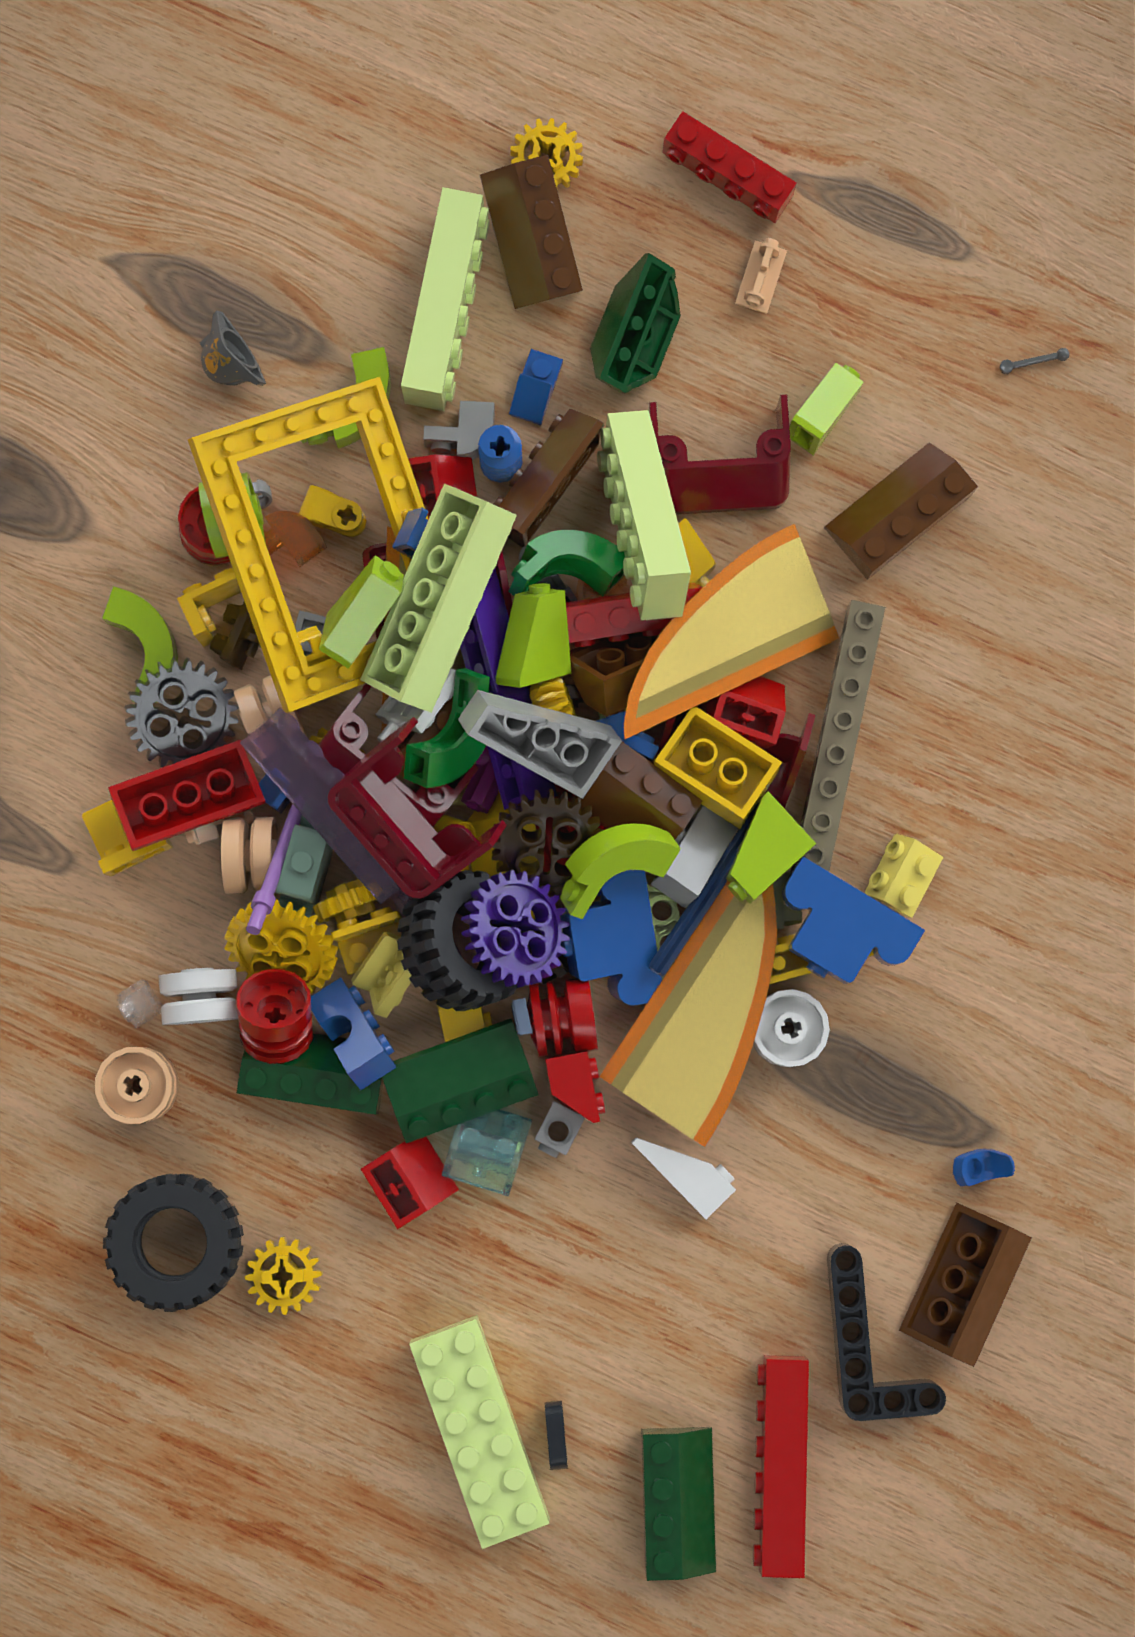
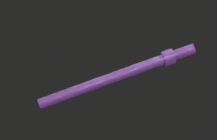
[246,779,312,935]

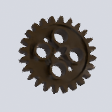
[491,789,604,899]

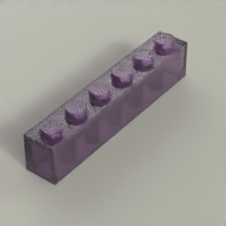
[240,707,401,904]

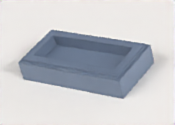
[511,998,532,1037]

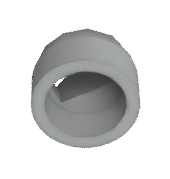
[252,479,272,509]

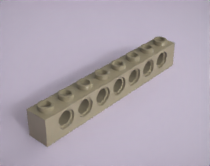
[791,600,886,872]

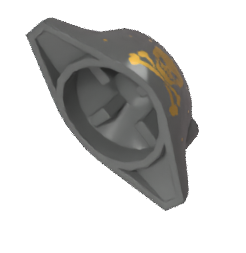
[200,310,266,386]

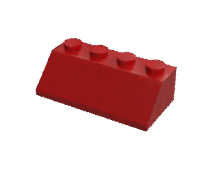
[108,740,266,852]

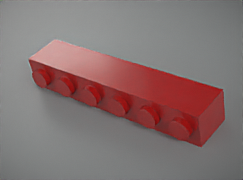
[753,1355,809,1578]

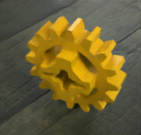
[510,118,583,190]
[313,878,389,924]
[245,1236,323,1315]

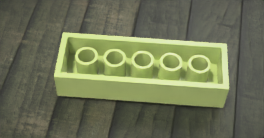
[401,187,490,411]
[597,410,691,620]
[360,483,517,713]
[409,1315,550,1549]

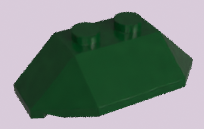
[590,253,681,393]

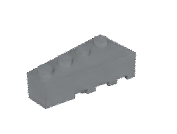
[458,690,622,799]

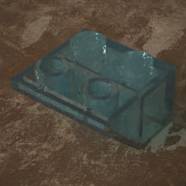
[442,1109,532,1196]

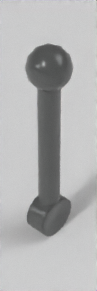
[999,348,1070,374]

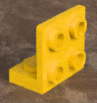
[177,568,241,647]
[82,800,173,877]
[331,907,403,975]

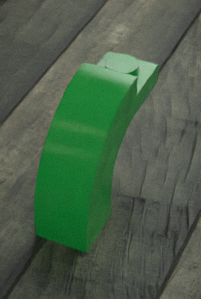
[508,530,625,597]
[404,669,490,788]

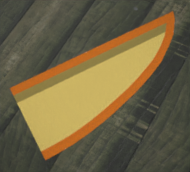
[624,524,839,739]
[599,881,777,1147]

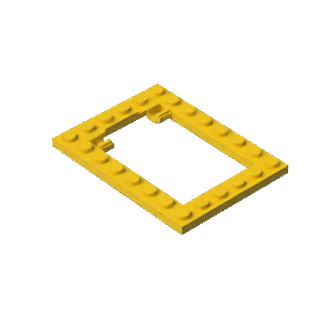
[187,377,429,713]

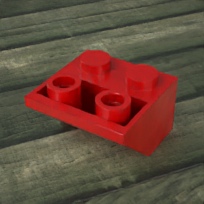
[408,454,478,519]
[705,676,786,750]
[545,1052,606,1123]
[360,1136,459,1230]

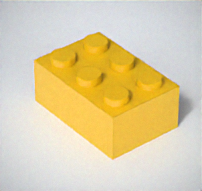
[654,706,782,829]

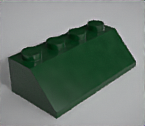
[382,1018,539,1143]
[236,1033,384,1115]
[641,1427,716,1581]

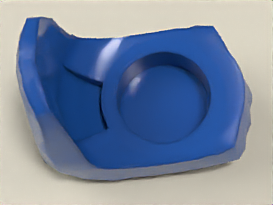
[953,1149,1015,1186]

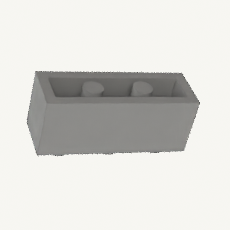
[651,804,738,908]

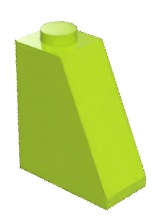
[790,363,864,456]
[319,555,404,668]
[496,583,572,688]
[726,791,816,904]

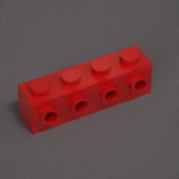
[662,111,797,224]
[566,583,702,647]

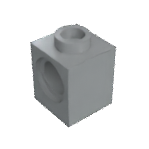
[535,1101,585,1158]

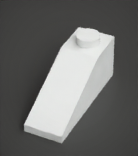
[631,1138,736,1219]

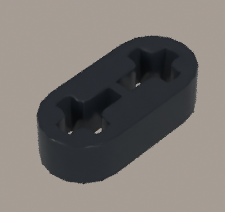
[544,1401,568,1470]

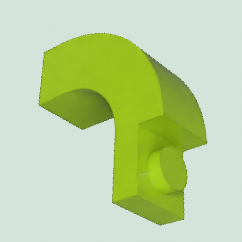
[301,347,391,448]
[102,586,178,703]
[560,823,681,919]

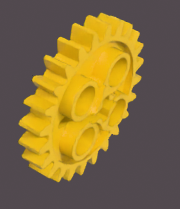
[224,899,338,994]

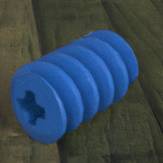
[478,425,523,483]

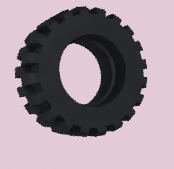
[397,870,535,1011]
[103,1173,244,1312]

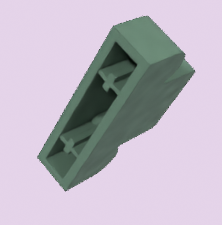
[276,795,341,918]

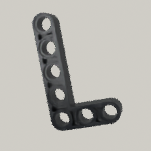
[827,1243,946,1421]

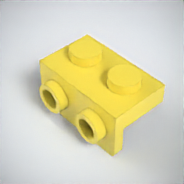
[865,834,943,918]
[351,932,411,1018]

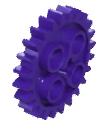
[461,870,570,988]

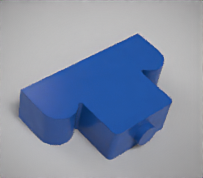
[782,857,925,984]
[560,870,662,1005]

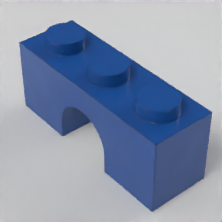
[311,977,396,1090]

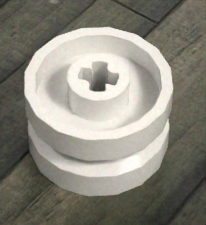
[159,968,238,1025]
[753,989,830,1067]

